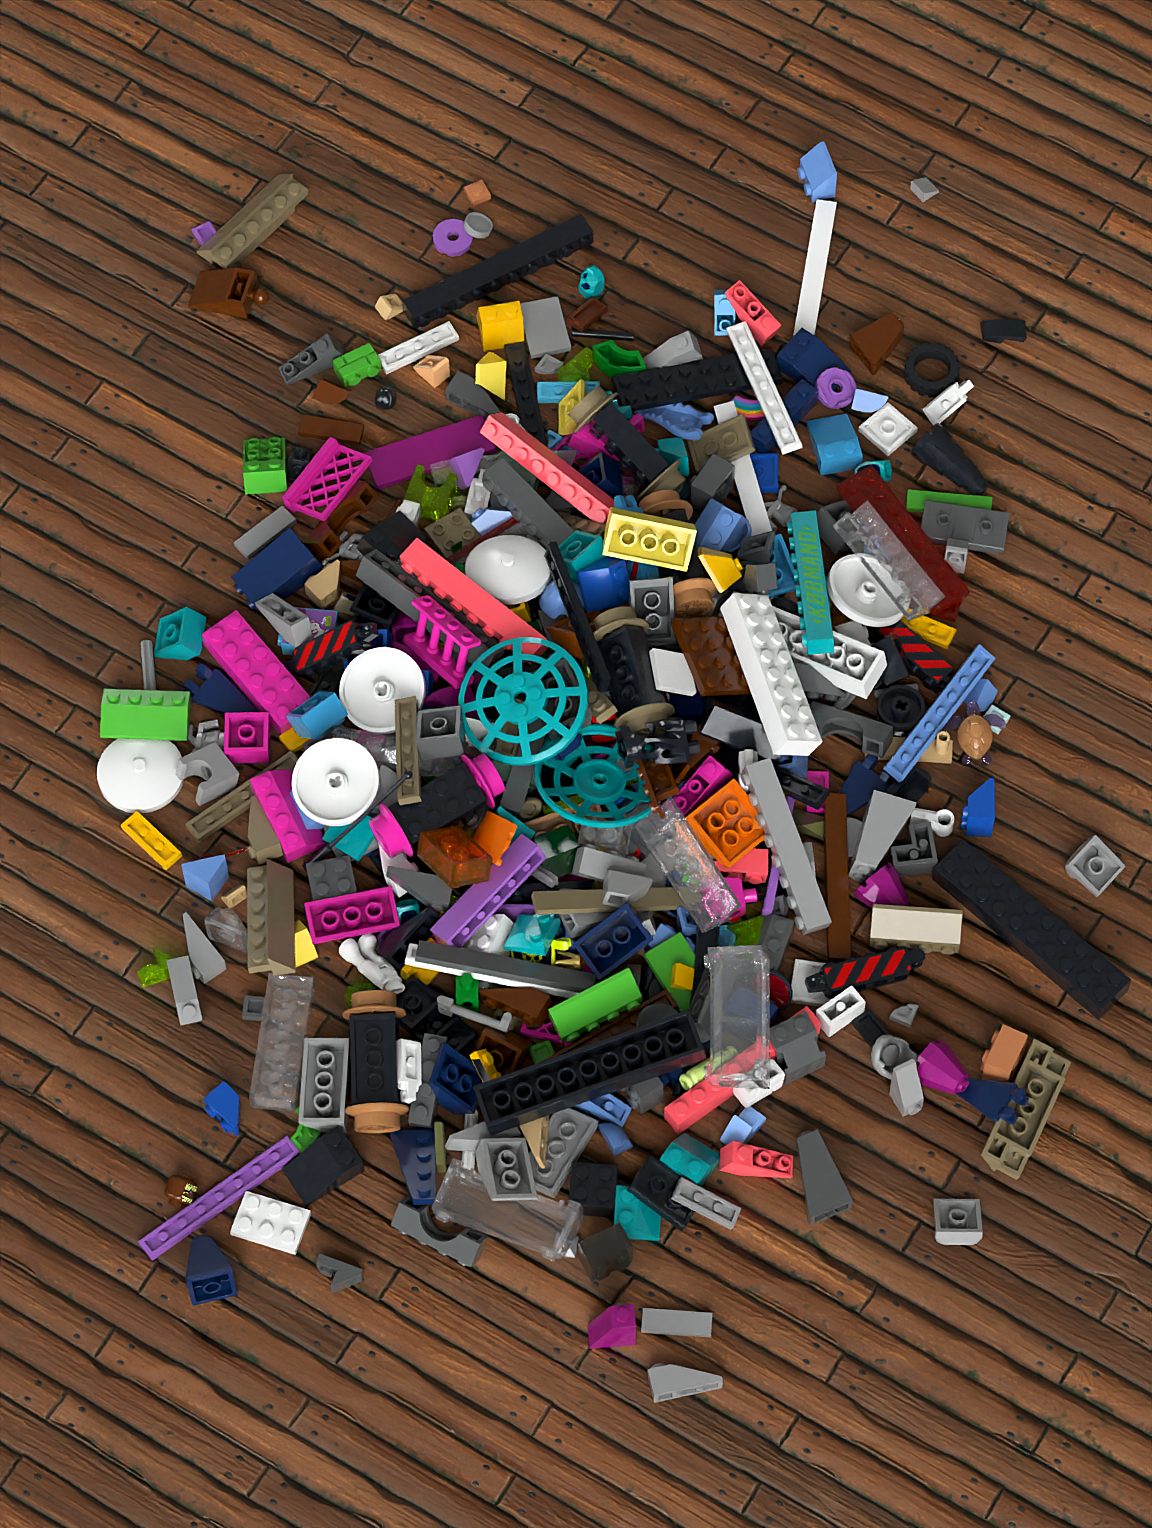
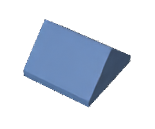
[181,854,229,901]

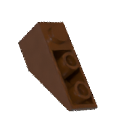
[479,987,554,1028]

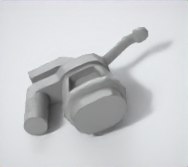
[764,485,797,532]
[322,531,364,566]
[187,719,224,753]

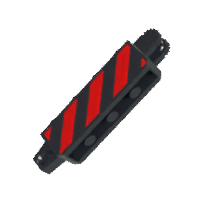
[284,620,379,678]
[868,620,953,694]
[805,947,925,999]

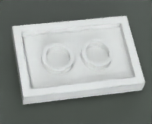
[230,1191,311,1255]

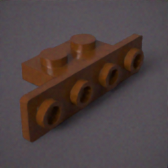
[635,755,680,819]

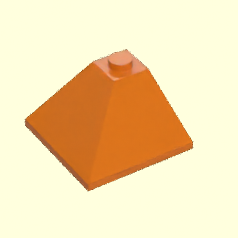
[679,779,765,869]

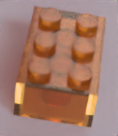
[417,826,492,888]

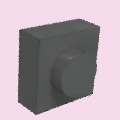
[242,995,268,1022]

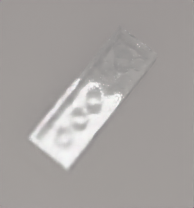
[249,973,315,1112]

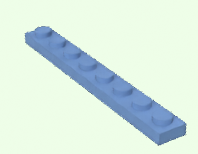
[883,644,995,783]

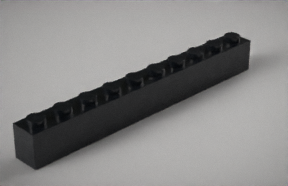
[402,214,593,329]

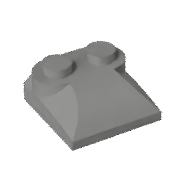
[1065,835,1126,897]
[933,1199,983,1245]

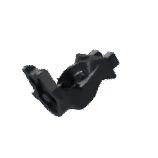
[615,717,700,769]

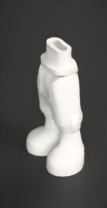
[339,933,405,994]

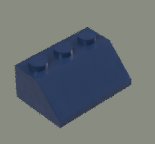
[573,903,654,980]

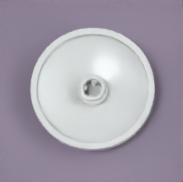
[465,535,551,605]
[827,554,910,627]
[339,647,426,734]
[97,738,184,813]
[292,738,380,826]

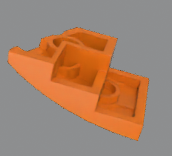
[466,811,518,866]

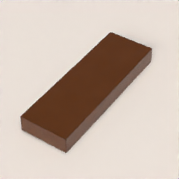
[298,415,364,446]

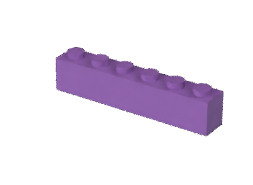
[430,834,547,948]

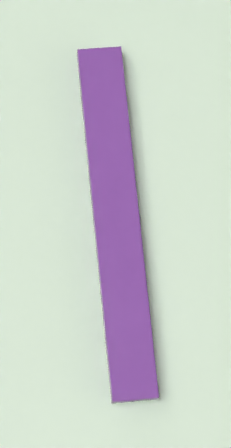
[138,1136,301,1261]

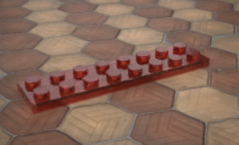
[836,465,970,615]

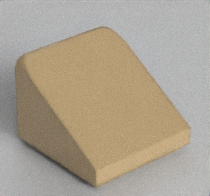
[375,294,403,320]
[221,885,247,909]

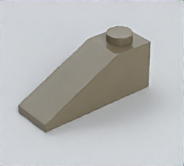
[246,795,283,865]

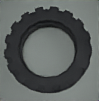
[904,342,960,398]

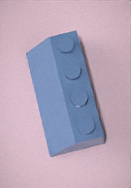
[695,498,747,579]

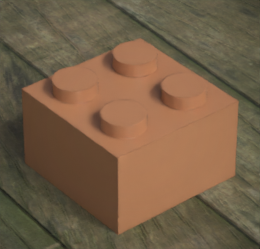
[980,1024,1028,1083]

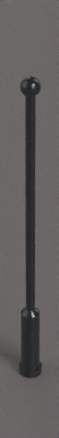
[302,770,413,872]

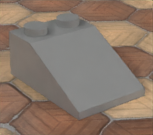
[475,1138,537,1201]

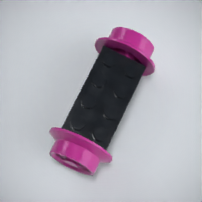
[369,753,505,859]

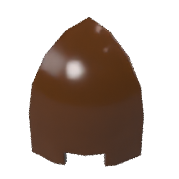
[312,379,350,405]

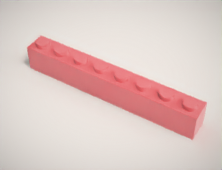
[480,412,615,524]
[400,538,549,666]
[664,1006,821,1135]

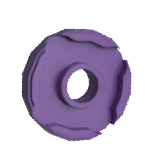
[433,219,473,257]
[815,367,857,409]

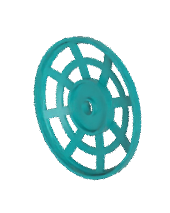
[458,637,589,766]
[534,724,661,828]

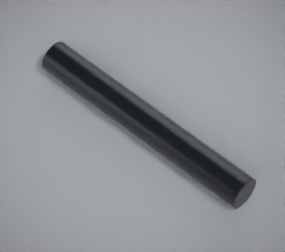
[572,328,634,341]

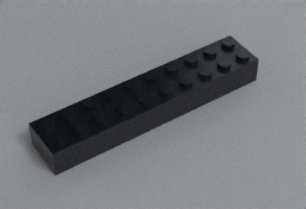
[932,839,1131,1020]
[473,1009,707,1136]

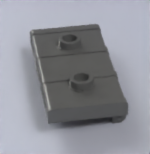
[919,500,1010,554]

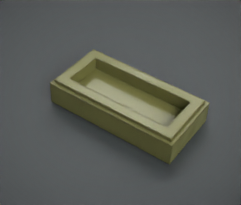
[434,1122,447,1173]

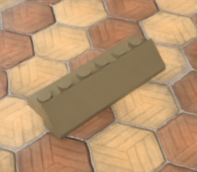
[197,174,308,269]
[247,859,296,976]
[981,1038,1071,1180]

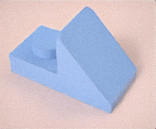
[720,1106,766,1145]

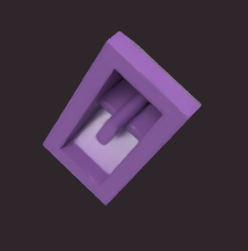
[448,448,485,490]

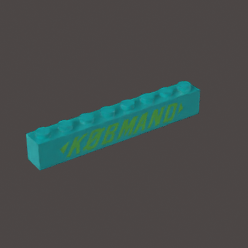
[787,510,834,655]

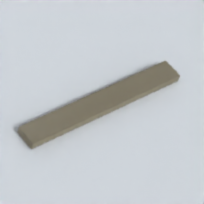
[531,886,707,915]

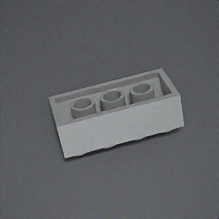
[298,1038,351,1133]

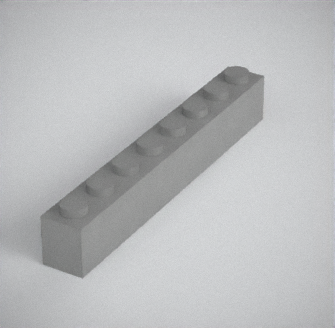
[741,758,832,935]

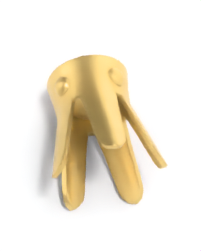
[554,950,586,971]

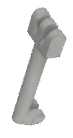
[437,995,513,1033]

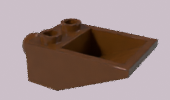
[188,267,269,318]
[671,723,721,786]

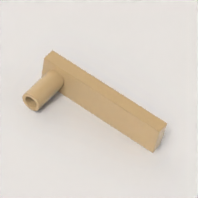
[864,731,953,763]

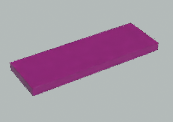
[363,415,496,490]

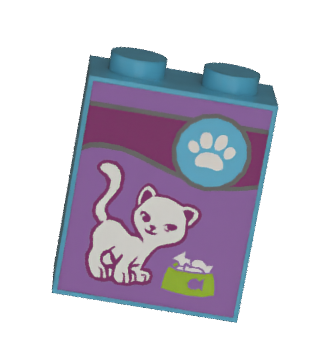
[278,607,339,655]

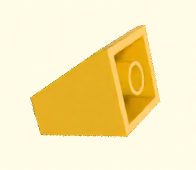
[476,301,524,352]

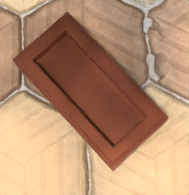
[566,296,608,333]

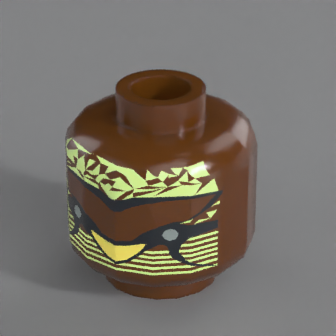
[164,1172,197,1208]

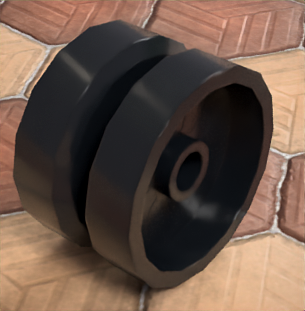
[876,685,925,738]

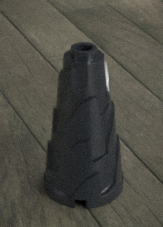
[910,423,988,496]

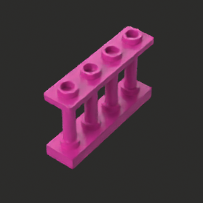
[403,595,481,689]

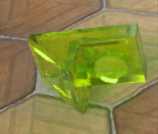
[558,347,593,382]
[727,915,764,959]
[137,949,174,988]

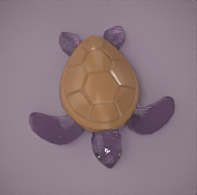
[942,700,1006,766]

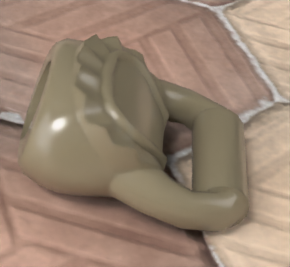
[510,797,542,821]

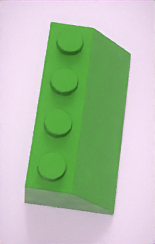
[100,689,192,741]
[548,967,642,1043]

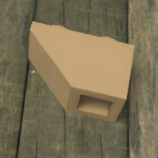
[304,559,341,610]

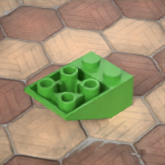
[243,437,287,495]

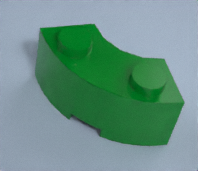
[592,340,646,378]

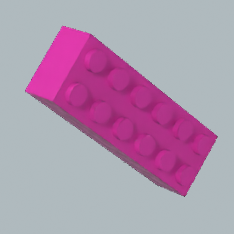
[202,610,310,735]

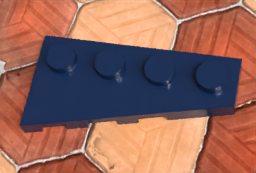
[389,1129,436,1205]

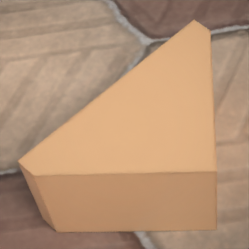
[413,355,450,388]

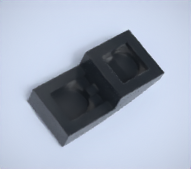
[980,319,1027,344]

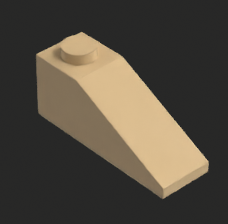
[520,1115,549,1168]

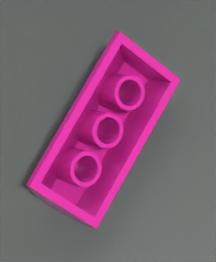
[250,770,327,863]
[304,886,400,945]

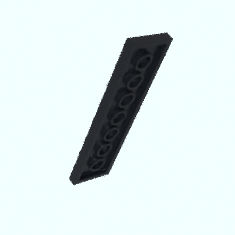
[612,347,783,412]

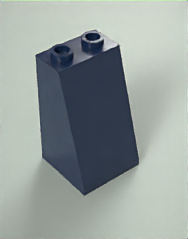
[231,528,324,612]

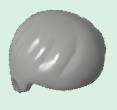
[871,1035,918,1080]

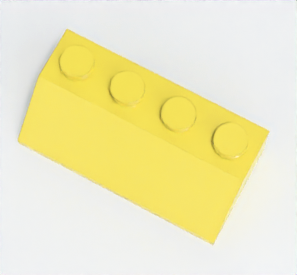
[602,507,697,572]

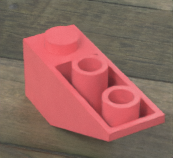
[725,280,782,346]
[700,848,768,884]
[719,1141,793,1178]

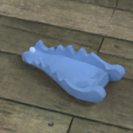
[634,402,714,440]

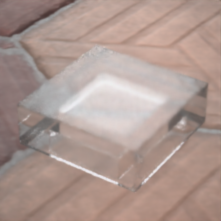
[429,459,456,485]

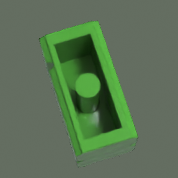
[332,343,381,387]

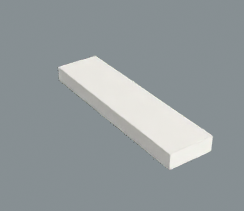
[378,321,459,375]

